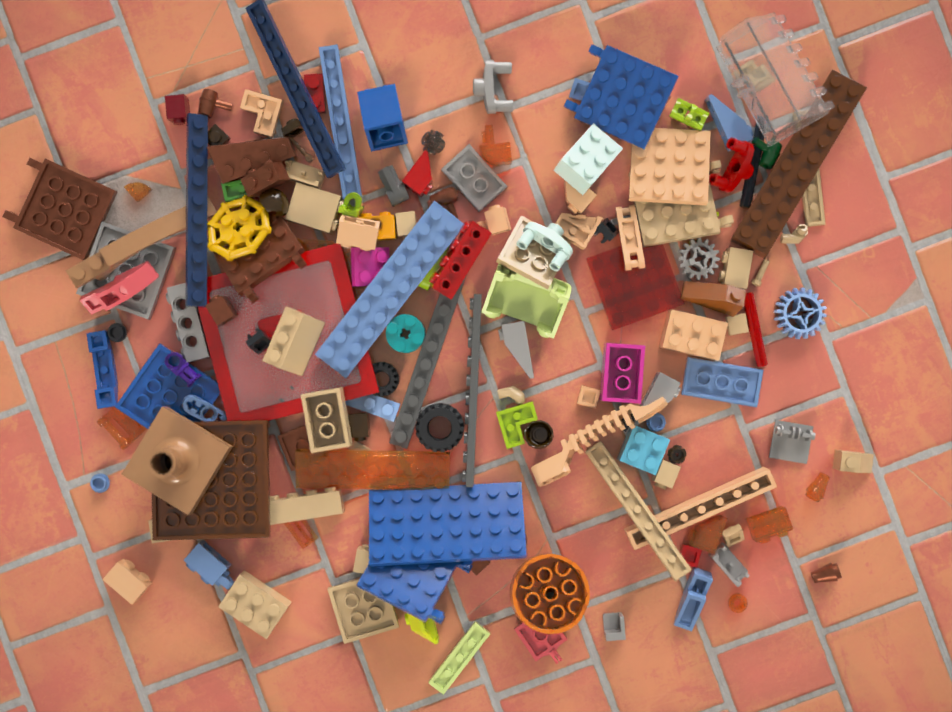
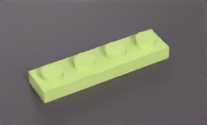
[428,621,490,695]

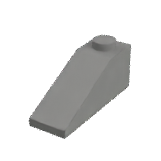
[498,321,534,379]
[633,372,681,425]

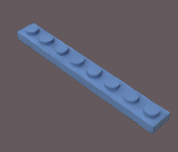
[319,44,362,200]

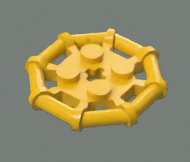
[207,195,272,261]

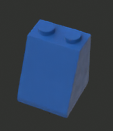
[357,84,408,152]

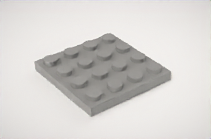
[76,222,176,320]

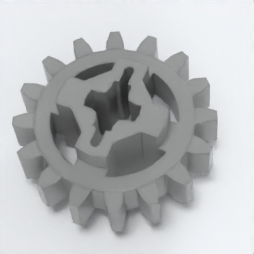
[677,238,720,280]

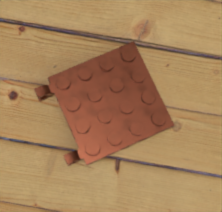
[2,158,117,260]
[207,201,307,303]

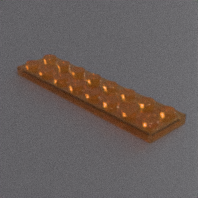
[295,449,450,490]

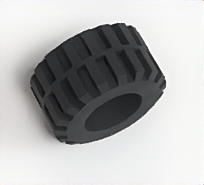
[415,403,464,452]

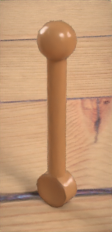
[283,134,313,162]

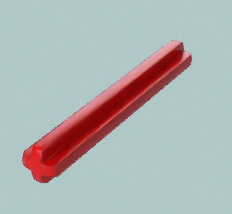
[744,292,768,367]

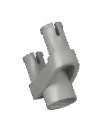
[473,60,513,114]

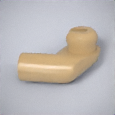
[780,224,808,244]
[497,386,525,405]

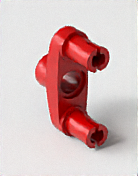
[709,137,754,193]

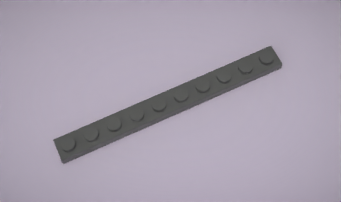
[389,275,467,449]
[462,294,482,487]

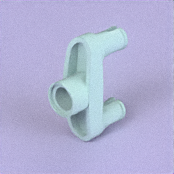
[516,222,573,272]

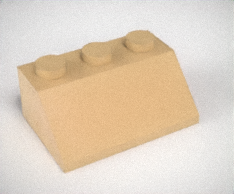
[263,307,325,376]

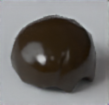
[259,188,289,217]
[524,420,554,449]

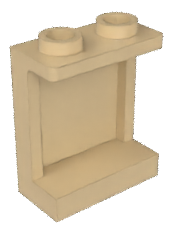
[285,182,344,235]

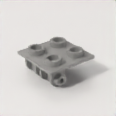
[769,420,816,464]

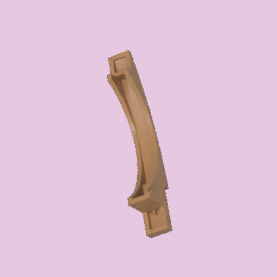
[66,196,217,288]

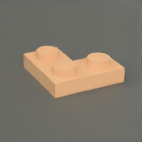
[240,89,283,138]

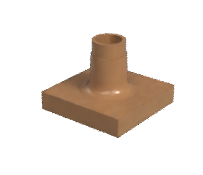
[122,406,233,515]

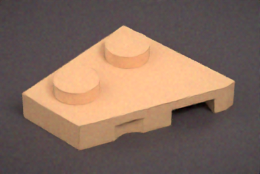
[555,213,603,250]

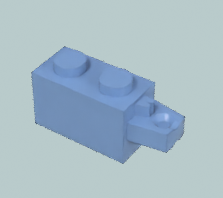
[183,540,235,590]

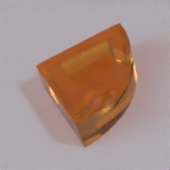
[124,182,153,202]

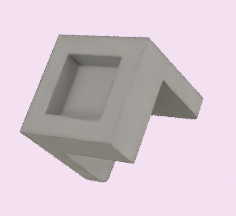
[603,612,626,641]

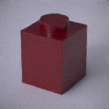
[165,94,190,125]

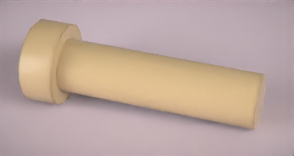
[751,259,770,286]

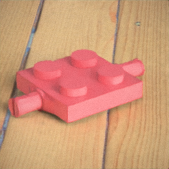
[514,623,567,664]

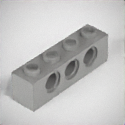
[166,283,211,363]

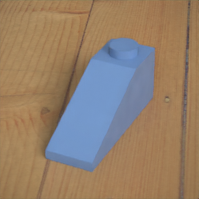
[704,94,753,152]

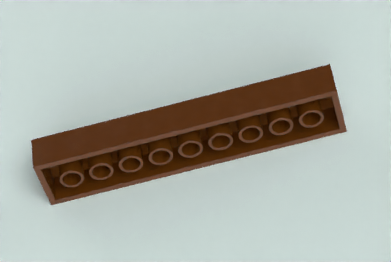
[731,69,867,259]

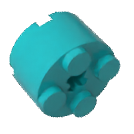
[386,314,426,353]

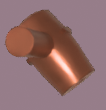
[198,89,233,118]
[429,186,458,219]

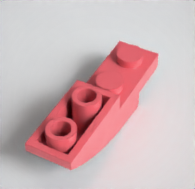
[80,261,159,315]

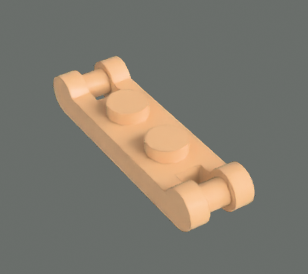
[615,205,645,271]

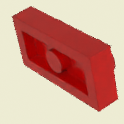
[304,73,326,114]

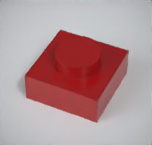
[680,543,702,568]

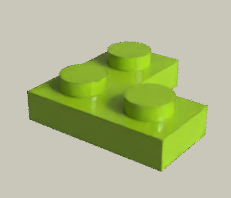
[496,401,538,449]

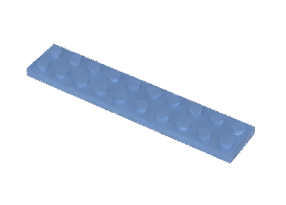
[315,201,464,378]

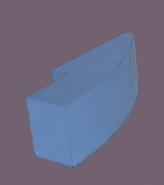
[674,567,713,631]

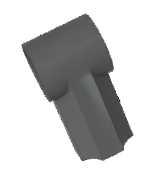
[378,165,410,207]

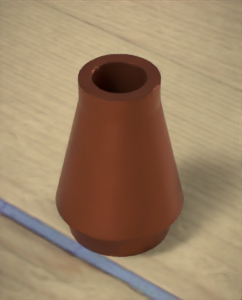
[811,563,842,584]

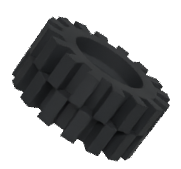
[373,362,399,397]

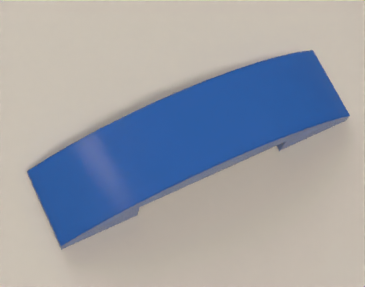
[86,330,118,409]

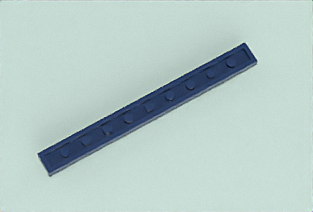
[245,0,346,178]
[185,113,208,307]

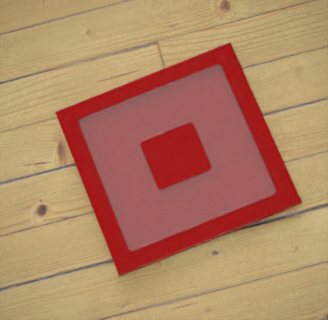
[198,243,379,421]

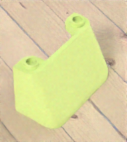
[481,264,572,339]

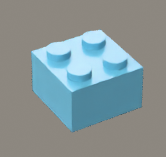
[617,425,670,475]

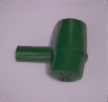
[752,137,782,170]

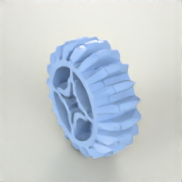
[773,287,827,339]

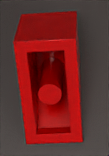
[402,150,433,197]

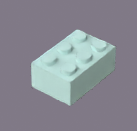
[553,123,623,195]

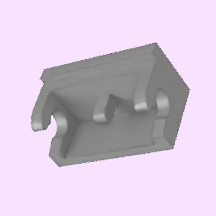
[708,542,749,587]

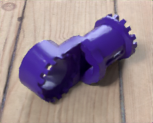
[165,352,201,387]

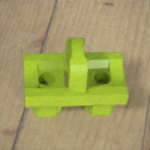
[669,98,709,131]
[338,192,364,217]

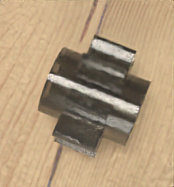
[421,130,445,155]

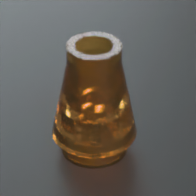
[805,472,830,502]

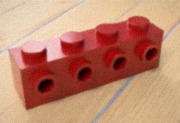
[429,220,492,300]

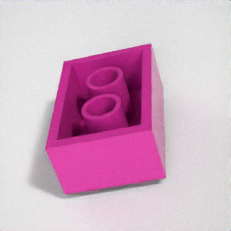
[600,343,645,404]

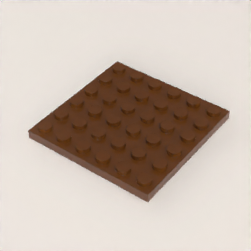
[150,420,271,541]

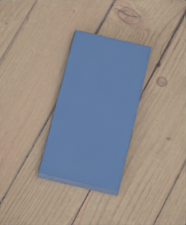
[681,357,764,407]

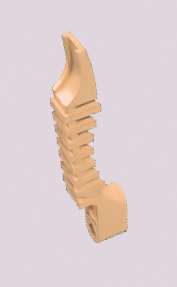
[531,397,668,487]

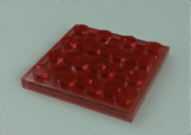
[586,239,685,331]

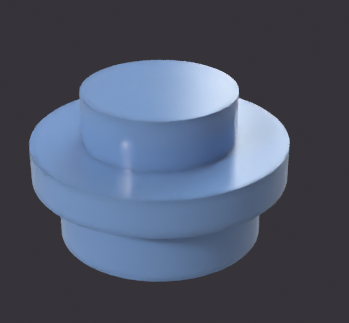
[646,413,666,432]
[90,473,110,493]

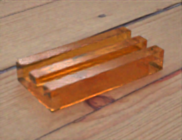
[284,519,318,549]

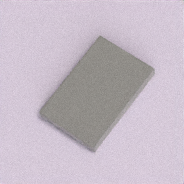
[441,144,508,212]

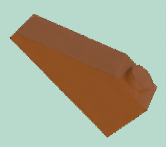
[680,281,746,317]

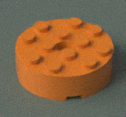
[510,554,590,634]

